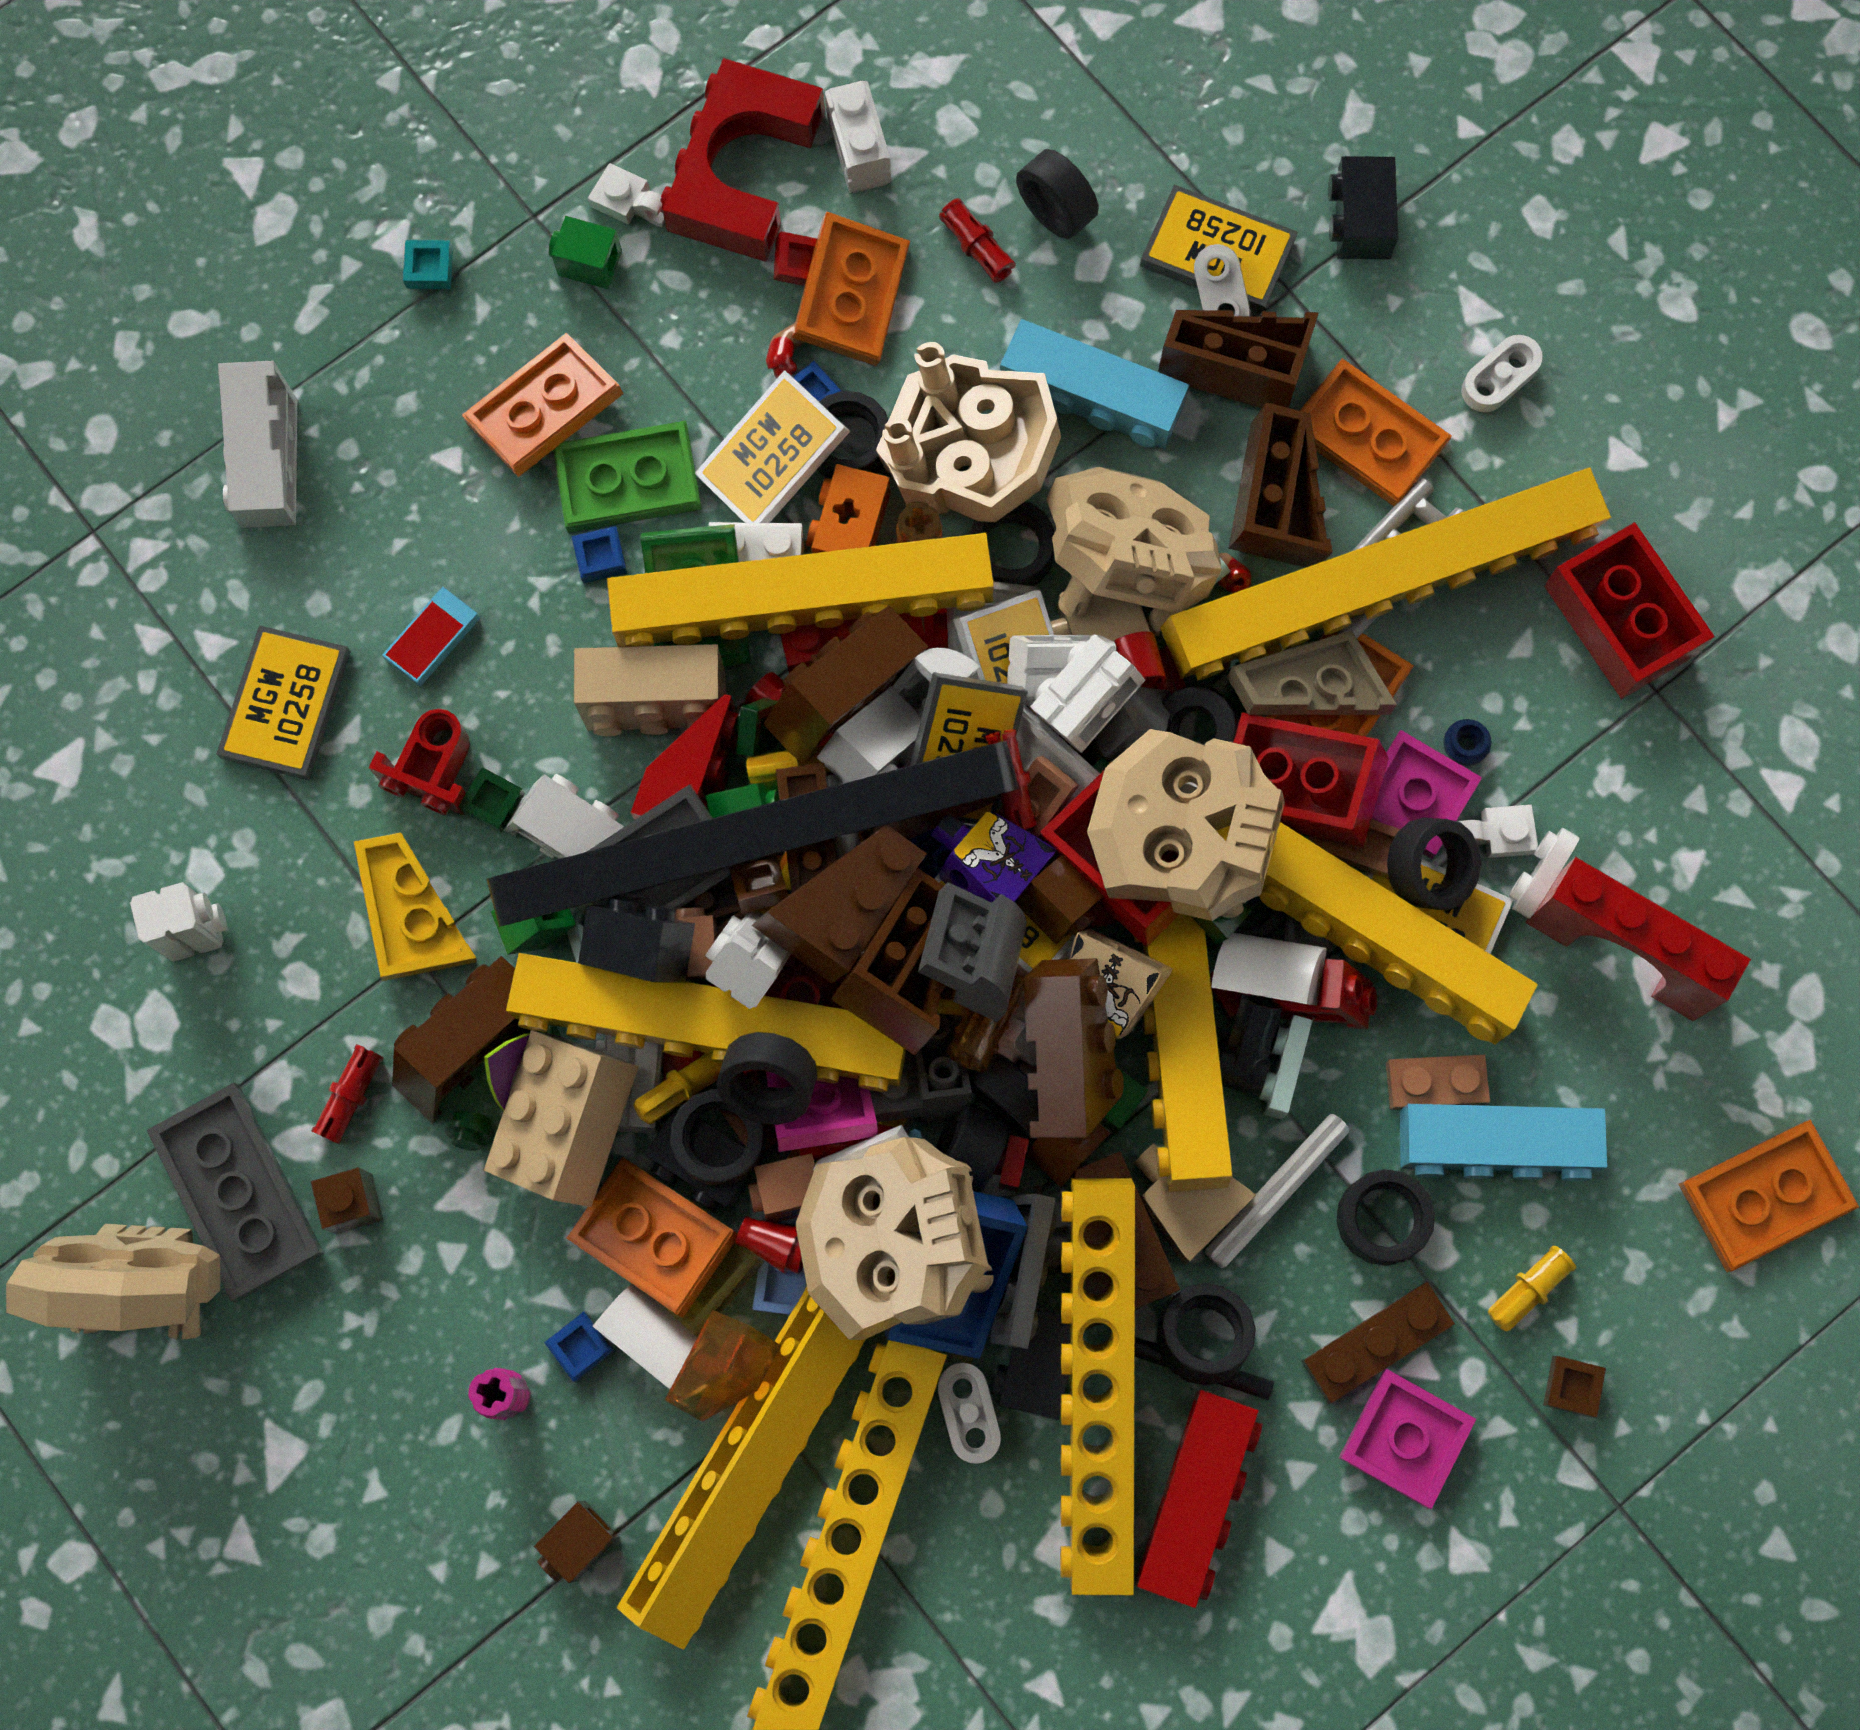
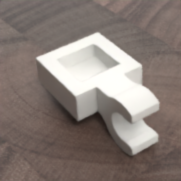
[588,163,665,227]
[1458,804,1538,858]

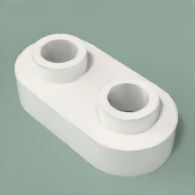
[1194,244,1250,316]
[1461,335,1542,412]
[1509,828,1580,919]
[938,1363,1001,1464]

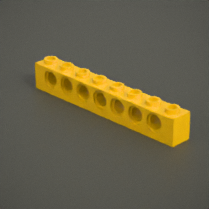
[1060,1178,1135,1595]
[747,1340,947,1730]

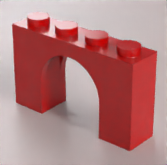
[660,58,825,262]
[1525,857,1751,1021]

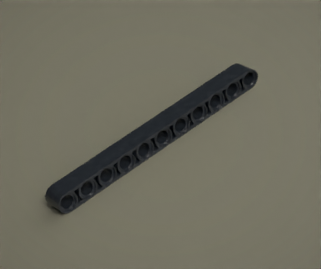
[486,741,1020,927]

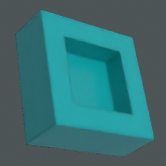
[403,240,453,289]

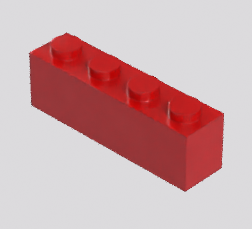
[1134,1390,1263,1608]

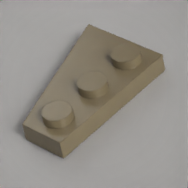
[1227,630,1397,715]

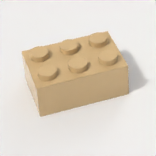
[574,644,726,736]
[484,1030,639,1207]

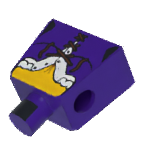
[931,812,1057,903]

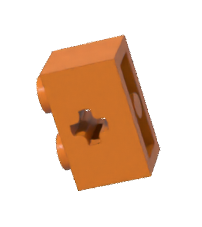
[806,464,891,553]

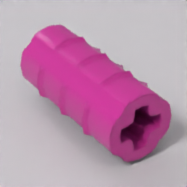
[468,1368,531,1420]

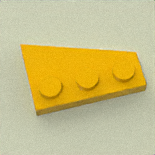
[354,833,477,981]

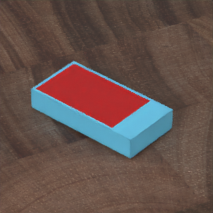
[382,586,480,687]

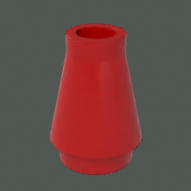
[736,1216,803,1274]

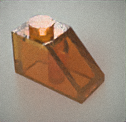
[664,1310,781,1422]

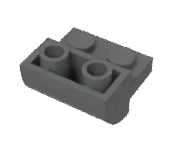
[918,882,1027,1022]
[870,1014,972,1125]

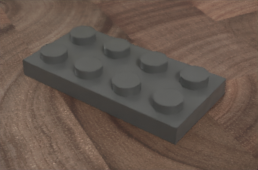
[147,1083,324,1303]

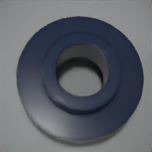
[1443,719,1492,766]

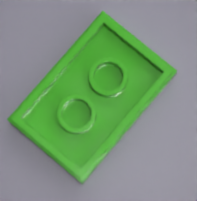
[553,421,702,533]

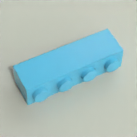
[1000,319,1189,450]
[1400,1104,1607,1181]

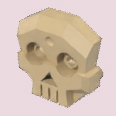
[876,342,1061,522]
[1046,467,1222,637]
[1087,729,1285,921]
[796,1137,994,1340]
[6,1224,220,1339]

